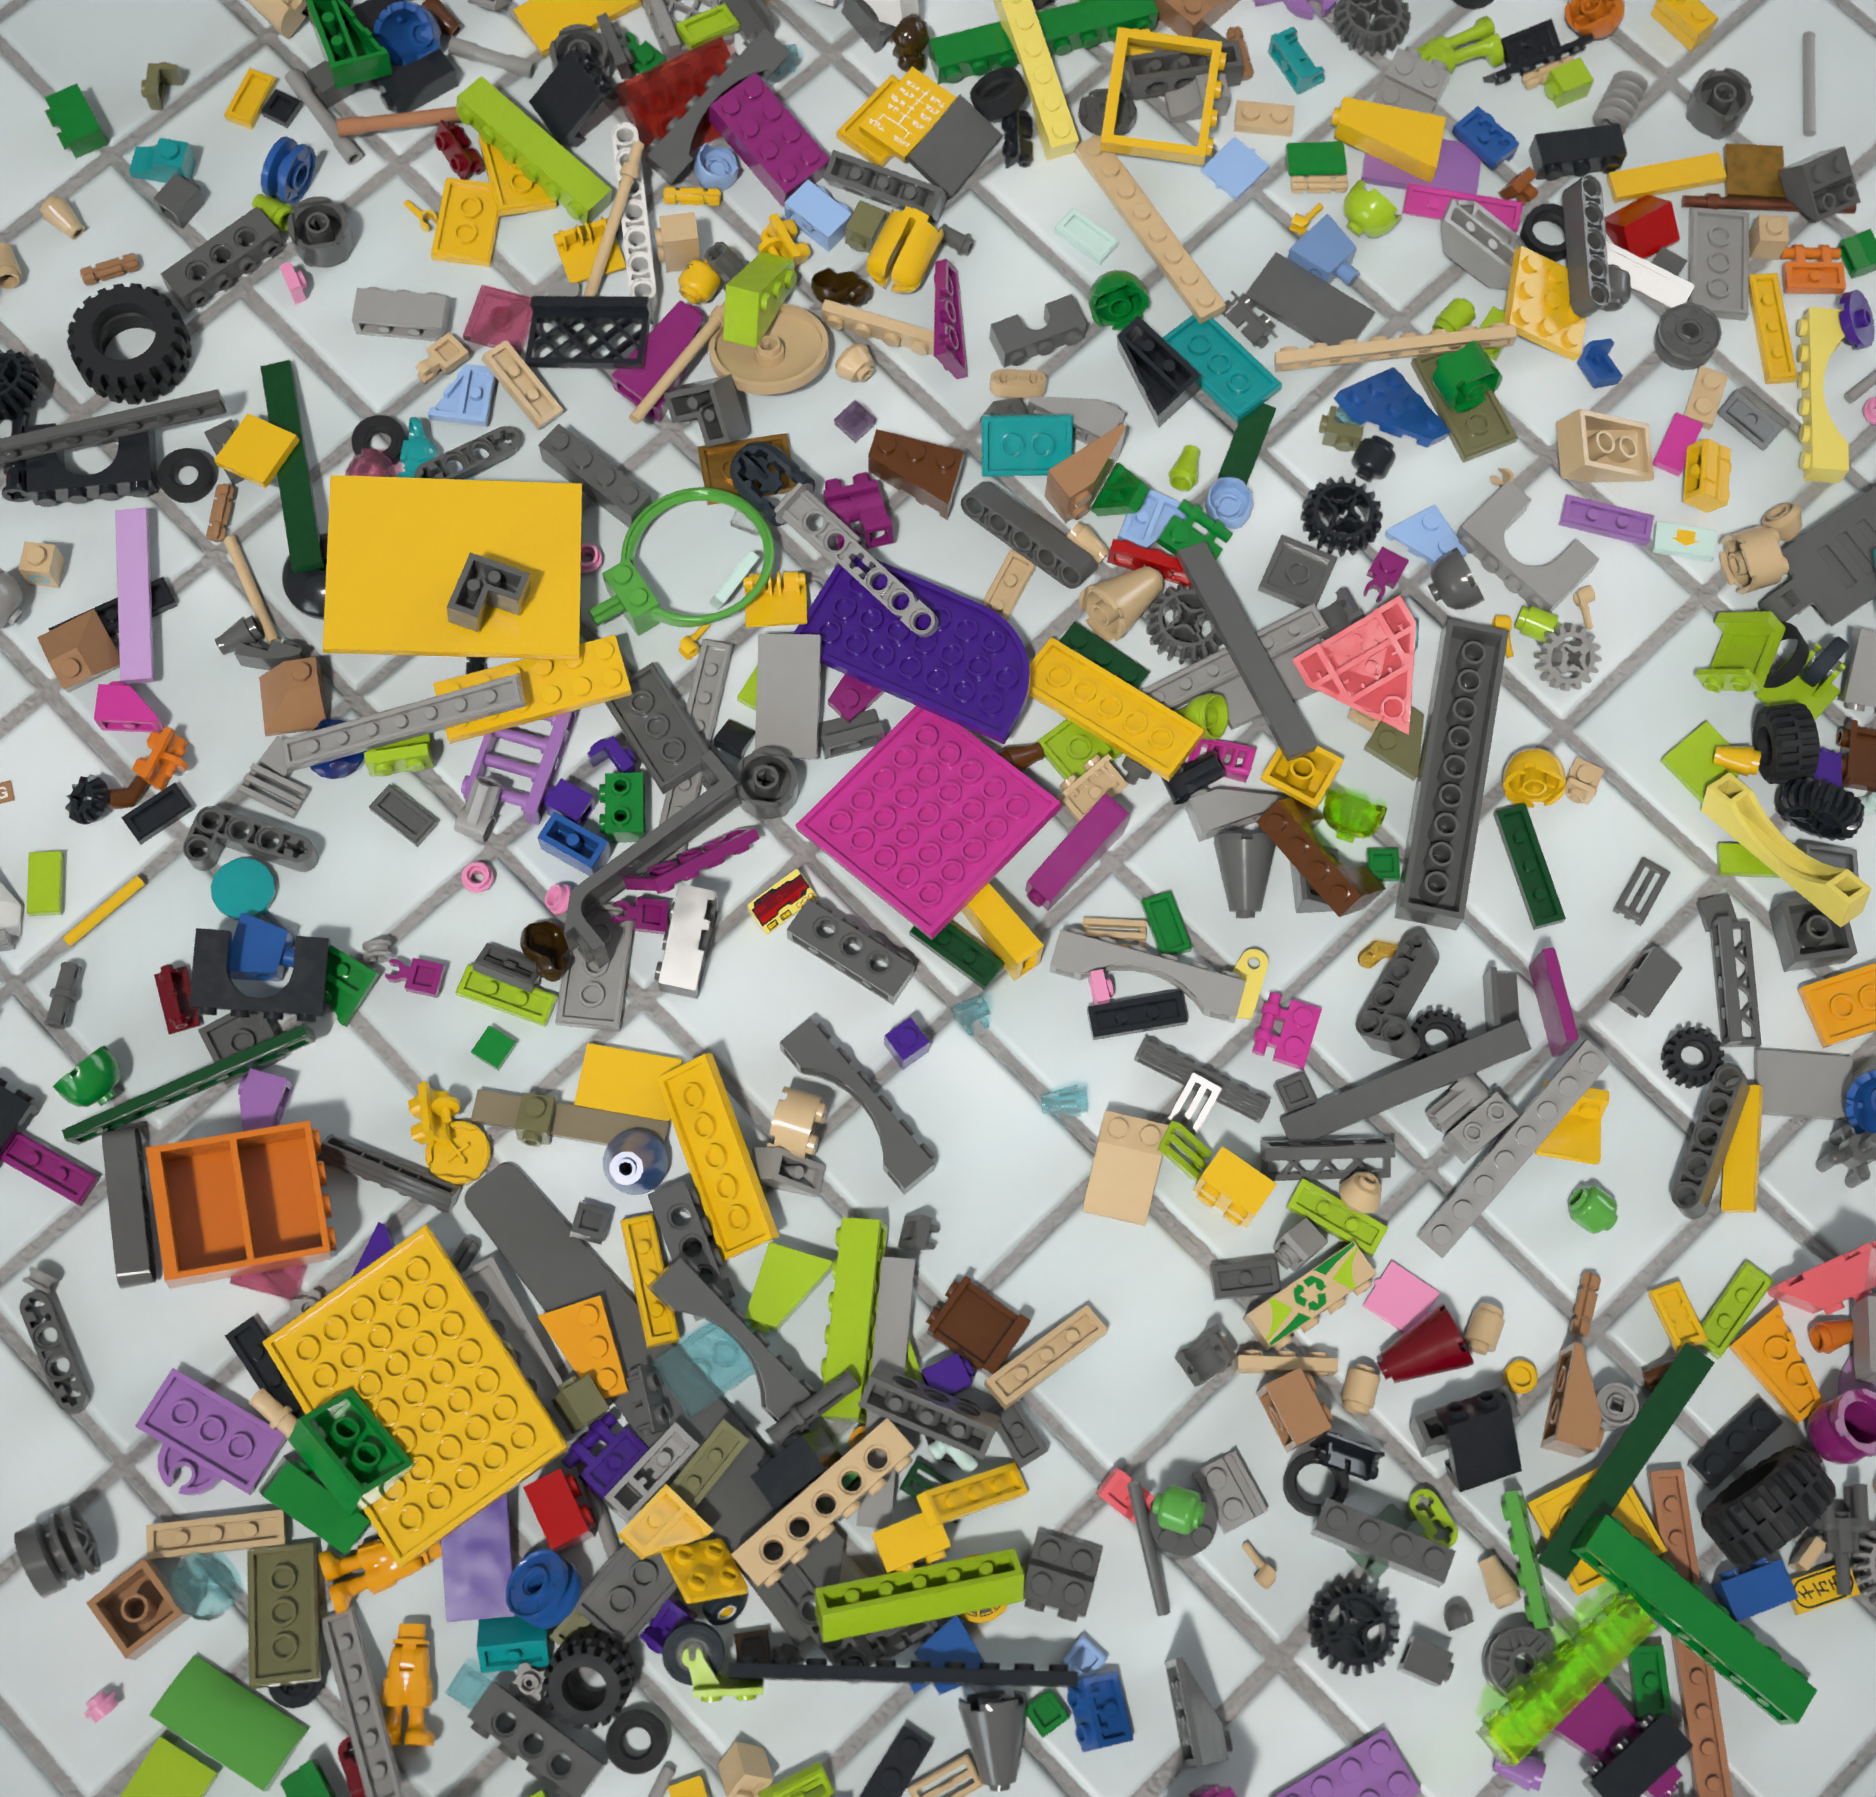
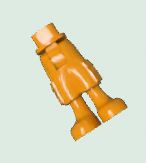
[318,1539,442,1615]
[380,1623,435,1747]

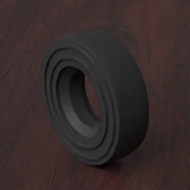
[351,415,407,470]
[158,448,215,503]
[605,1709,668,1774]

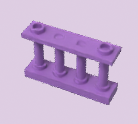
[461,710,578,825]

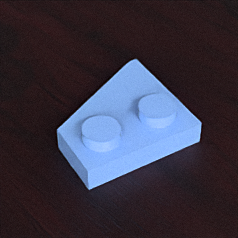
[428,364,496,427]
[1116,489,1186,549]
[1384,504,1468,566]

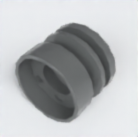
[14,1505,101,1598]

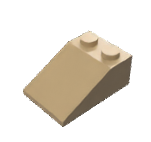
[1556,409,1654,482]
[1081,1110,1169,1226]

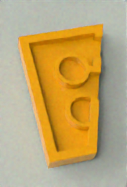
[537,1295,629,1400]
[1729,1304,1823,1424]

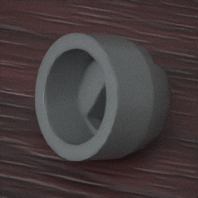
[1444,1604,1474,1631]

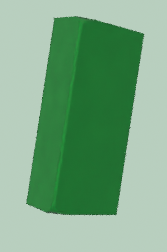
[1284,141,1347,176]

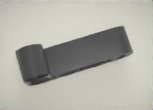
[183,806,319,872]
[1355,931,1439,1059]

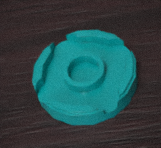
[211,858,276,921]

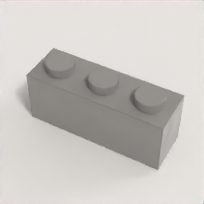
[352,287,450,341]

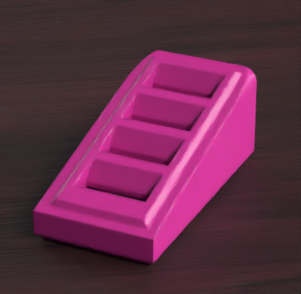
[1187,738,1256,783]

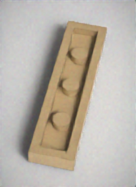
[821,299,934,355]
[984,1305,1108,1410]
[146,1509,288,1560]

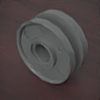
[1653,303,1722,370]
[1481,1627,1560,1701]

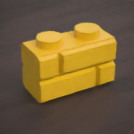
[1650,0,1719,51]
[1683,439,1732,513]

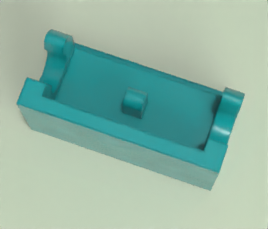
[1268,27,1325,95]

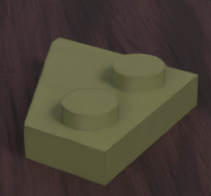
[1364,706,1424,781]

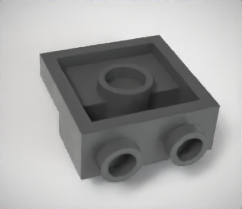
[1023,1531,1102,1622]

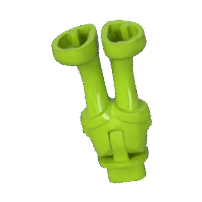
[1414,16,1504,73]

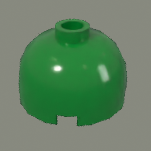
[1088,270,1149,330]
[53,1045,121,1107]

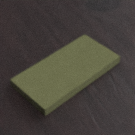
[1411,352,1518,463]
[247,1541,321,1689]

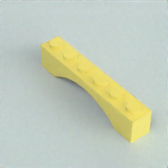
[993,0,1079,161]
[1796,307,1849,484]
[1701,772,1872,928]

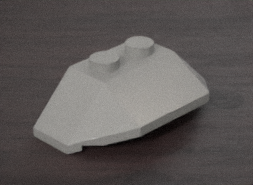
[1441,199,1527,289]

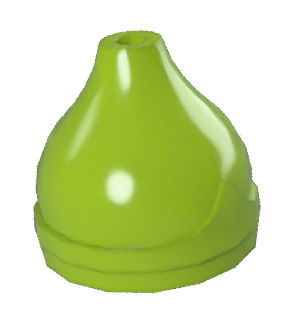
[1177,693,1229,740]

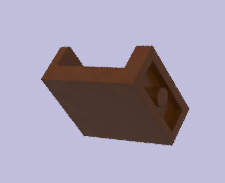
[1836,719,1876,792]
[926,1275,1031,1378]

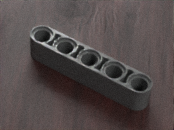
[1563,174,1611,318]
[960,481,1096,589]
[1671,1063,1750,1219]
[102,1126,156,1289]

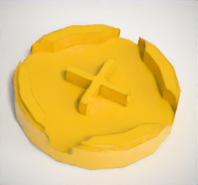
[425,1121,491,1186]

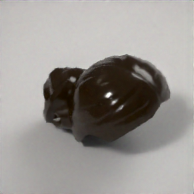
[891,13,930,72]
[811,267,871,307]
[520,921,569,982]

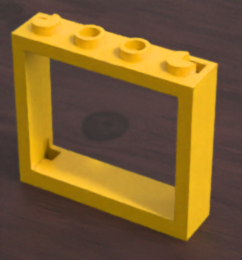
[1100,27,1226,165]

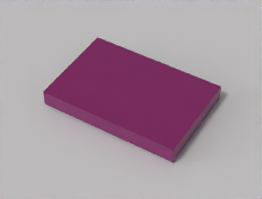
[1528,947,1579,1057]

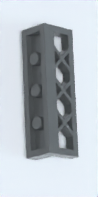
[1710,916,1762,1047]
[1260,1137,1395,1181]

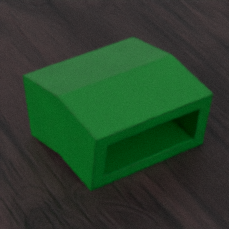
[1837,228,1876,279]

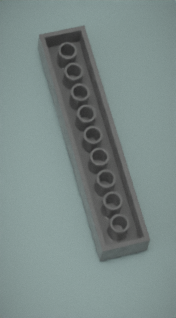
[1394,618,1509,930]

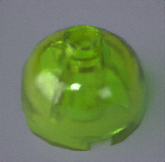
[1323,789,1388,843]

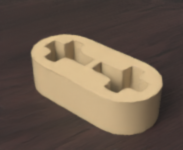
[989,369,1047,398]

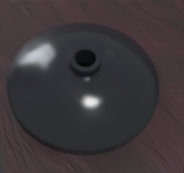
[282,533,328,620]

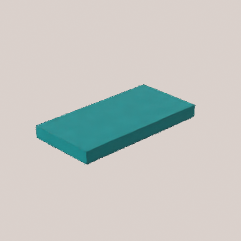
[1162,315,1282,423]

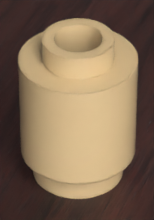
[1463,1303,1505,1355]
[1341,1364,1381,1416]

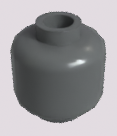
[1601,264,1631,311]

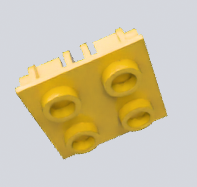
[552,217,627,283]
[743,570,807,628]

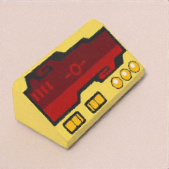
[747,869,817,935]

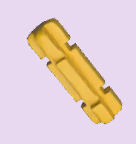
[663,186,721,206]

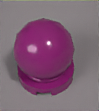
[1807,1388,1876,1464]

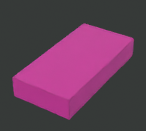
[1653,412,1703,477]

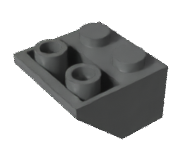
[1778,146,1861,222]

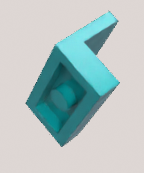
[477,1615,550,1673]

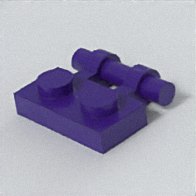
[561,1412,649,1500]

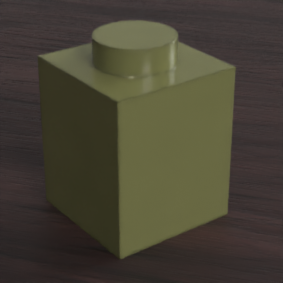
[845,200,886,253]
[551,1374,610,1434]

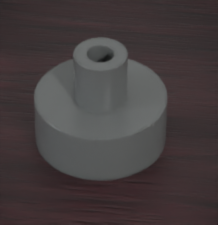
[1122,756,1152,785]

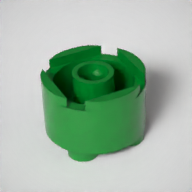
[1431,341,1502,413]

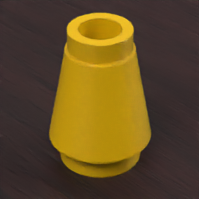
[1713,746,1761,777]

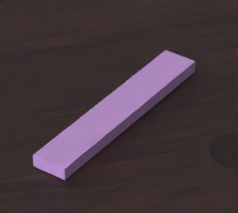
[115,508,154,684]

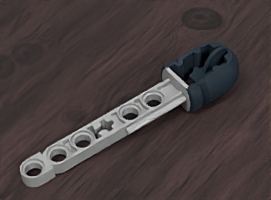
[730,441,939,638]

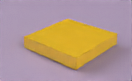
[214,413,300,488]

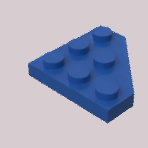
[1333,367,1451,448]

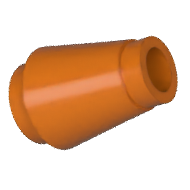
[1809,1319,1853,1354]

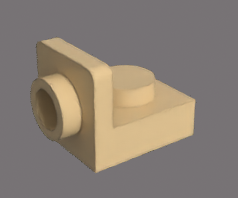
[1564,757,1605,805]

